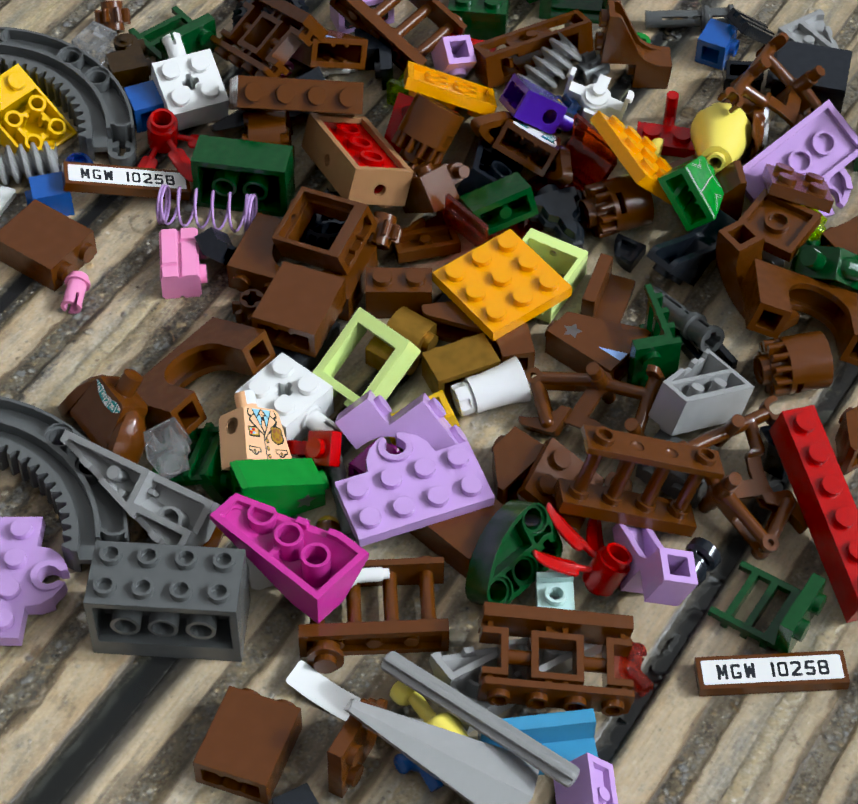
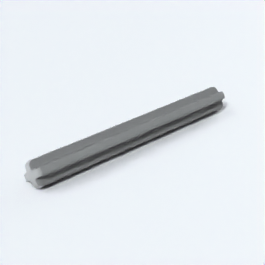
[381,651,580,788]

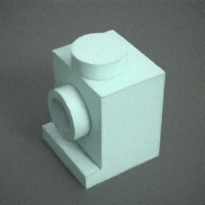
[535,572,575,610]

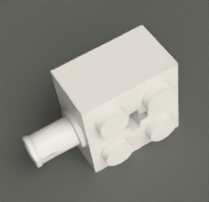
[151,32,229,131]
[235,352,341,441]

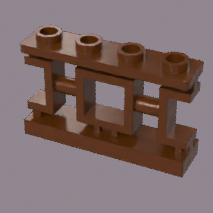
[209,0,328,78]
[477,601,635,716]

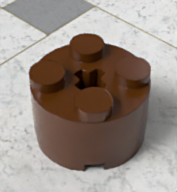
[242,110,295,166]

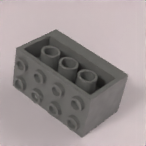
[83,540,251,662]

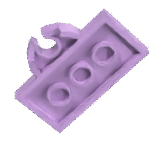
[743,100,858,219]
[334,432,495,547]
[0,517,70,646]

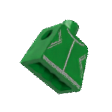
[657,155,724,232]

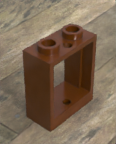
[272,186,377,276]

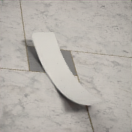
[286,660,424,722]

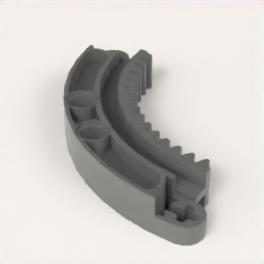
[0,27,137,167]
[0,396,131,572]

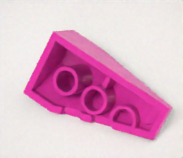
[209,493,369,624]

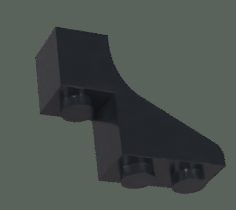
[646,209,736,287]

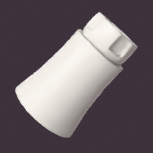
[450,356,531,417]

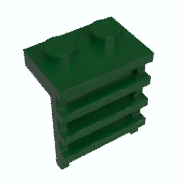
[128,6,217,62]
[627,284,682,389]
[152,422,233,505]
[708,560,827,653]

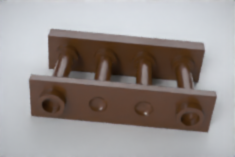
[329,0,467,72]
[554,424,725,537]
[298,556,449,658]

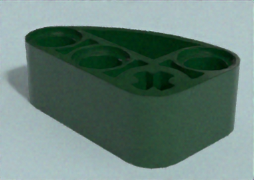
[465,500,563,605]

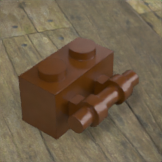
[402,161,470,213]

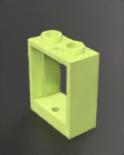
[522,228,588,323]
[312,307,421,407]

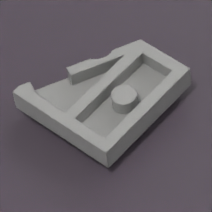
[777,9,839,49]

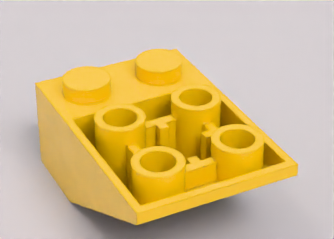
[0,64,77,153]

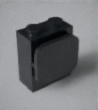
[765,41,852,115]

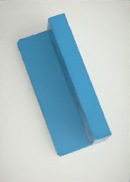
[478,708,598,775]

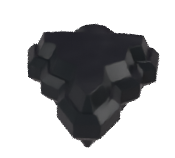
[528,184,585,248]

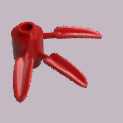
[137,108,199,182]
[532,502,633,597]

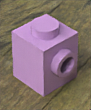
[431,35,477,79]

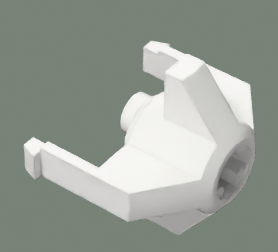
[563,67,634,130]

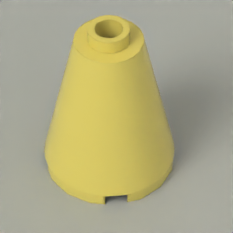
[690,102,752,174]

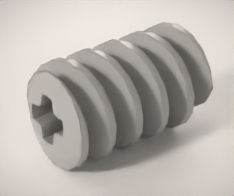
[517,31,582,91]
[0,141,60,185]

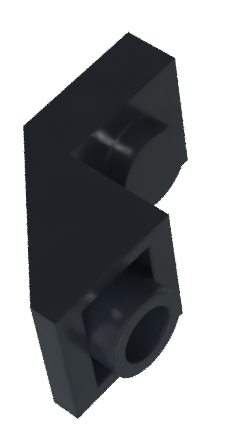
[354,28,394,91]

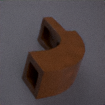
[716,218,800,333]

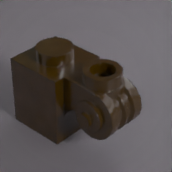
[106,33,152,90]

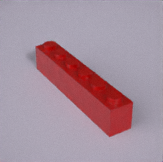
[769,405,858,623]

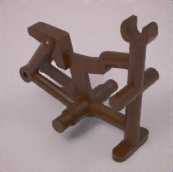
[717,32,825,130]
[518,362,666,492]
[678,396,808,560]

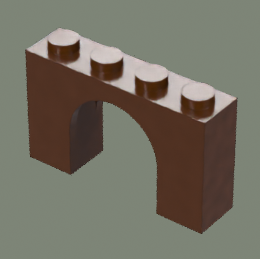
[229,75,364,115]
[227,212,378,321]
[741,258,858,366]
[137,317,277,439]

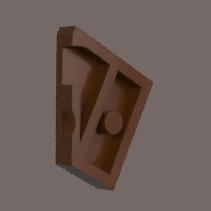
[391,207,461,263]

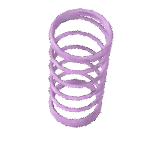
[156,184,258,233]

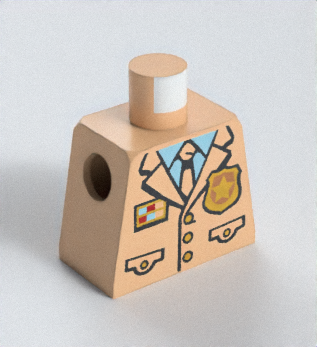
[219,390,292,471]

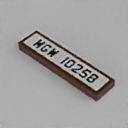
[61,161,191,201]
[693,650,850,696]

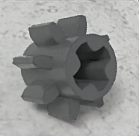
[574,50,610,86]

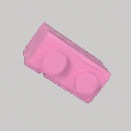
[159,227,208,299]

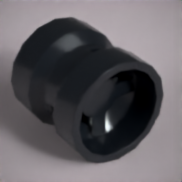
[685,537,721,588]

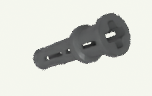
[645,4,734,30]
[645,286,725,352]

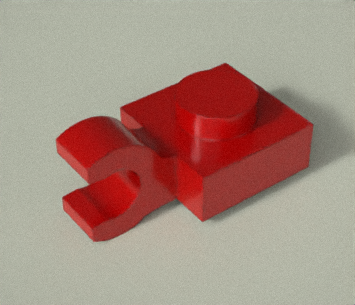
[287,431,342,467]

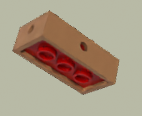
[301,112,414,208]

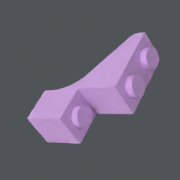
[335,390,468,451]
[612,523,698,606]

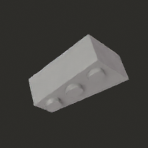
[648,348,754,436]

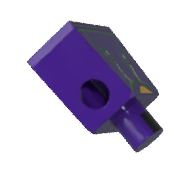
[499,73,575,135]

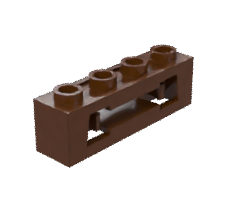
[473,9,594,88]

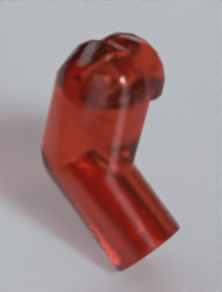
[618,642,654,697]

